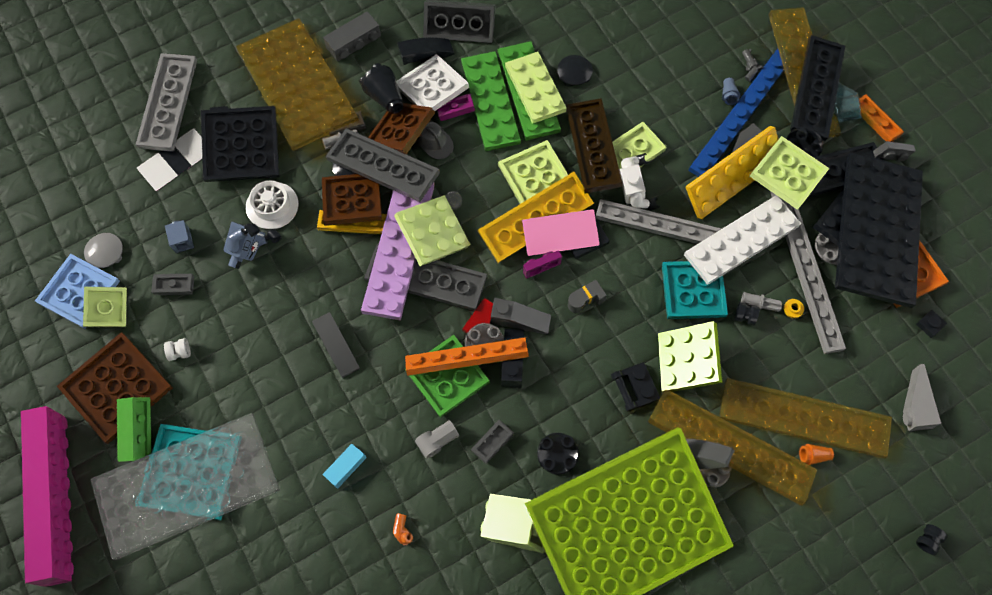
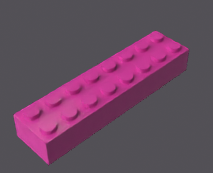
[21,406,74,587]

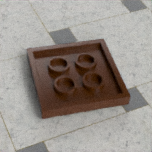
[368,103,435,154]
[322,174,382,226]

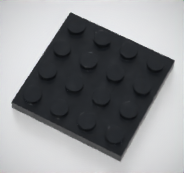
[201,106,280,182]

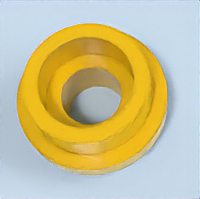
[784,299,804,318]

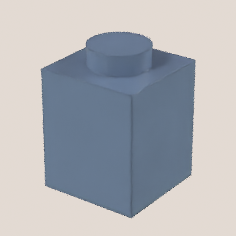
[165,220,194,253]

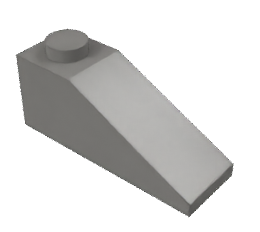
[903,364,941,431]

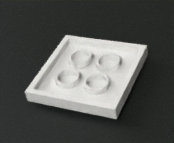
[397,54,469,111]

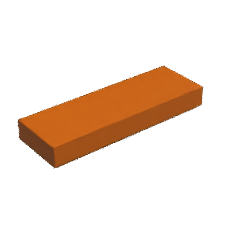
[851,94,904,142]

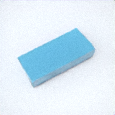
[322,444,367,489]

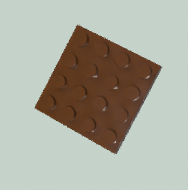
[57,332,173,444]

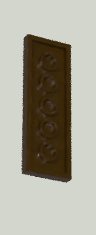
[566,98,622,194]

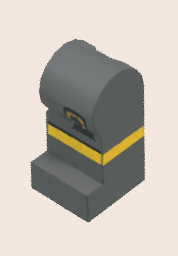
[568,280,607,313]

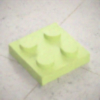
[83,287,127,327]

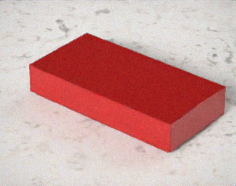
[462,298,493,333]

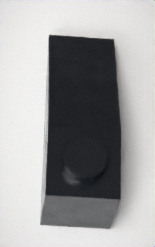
[501,329,524,388]

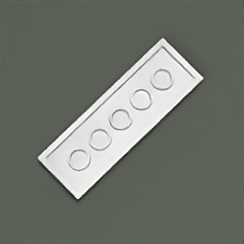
[684,195,801,285]

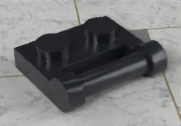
[611,362,661,412]

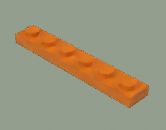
[405,337,529,376]

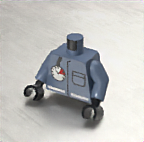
[223,222,282,269]

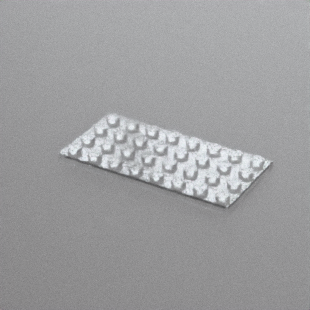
[90,413,280,560]

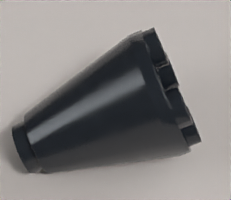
[359,63,403,114]

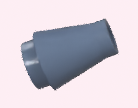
[722,78,740,105]

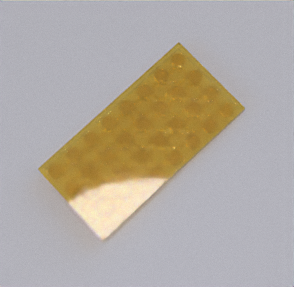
[236,18,359,151]

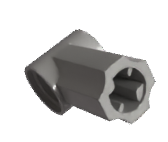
[415,420,459,459]

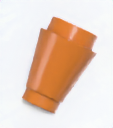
[799,444,834,465]

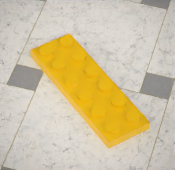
[685,126,779,219]
[478,172,594,263]

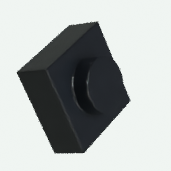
[916,310,947,338]

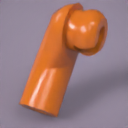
[393,514,413,545]

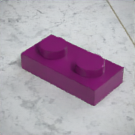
[437,94,475,121]
[523,250,562,279]

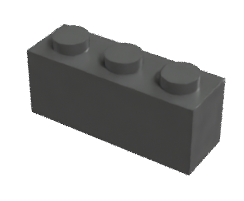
[323,11,381,62]

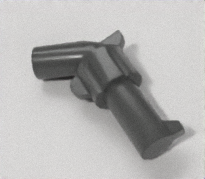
[742,49,763,82]

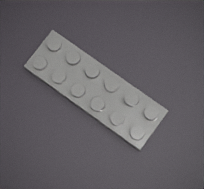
[135,53,197,151]

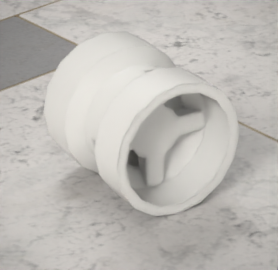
[164,338,191,361]

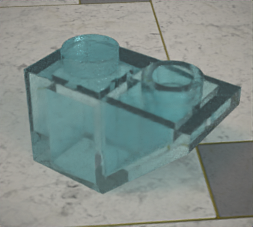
[833,83,862,122]

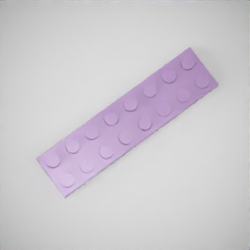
[361,183,434,320]

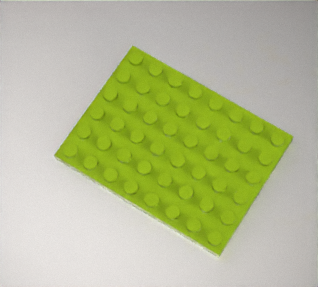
[524,427,734,595]

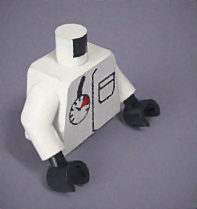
[619,153,660,211]

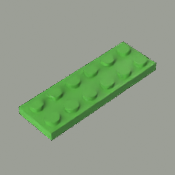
[498,41,561,141]
[461,51,521,151]

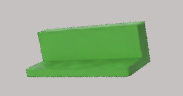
[117,397,151,462]

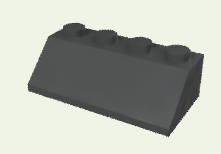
[423,0,496,43]

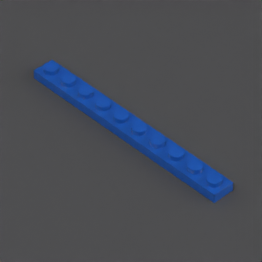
[688,42,798,177]

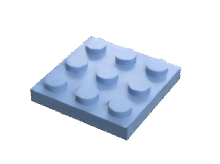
[35,254,120,329]

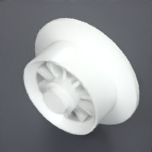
[246,181,299,230]

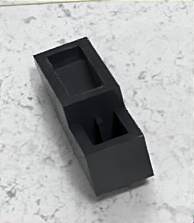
[397,37,454,65]

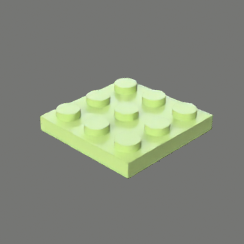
[750,136,829,210]
[498,140,568,204]
[394,195,470,267]

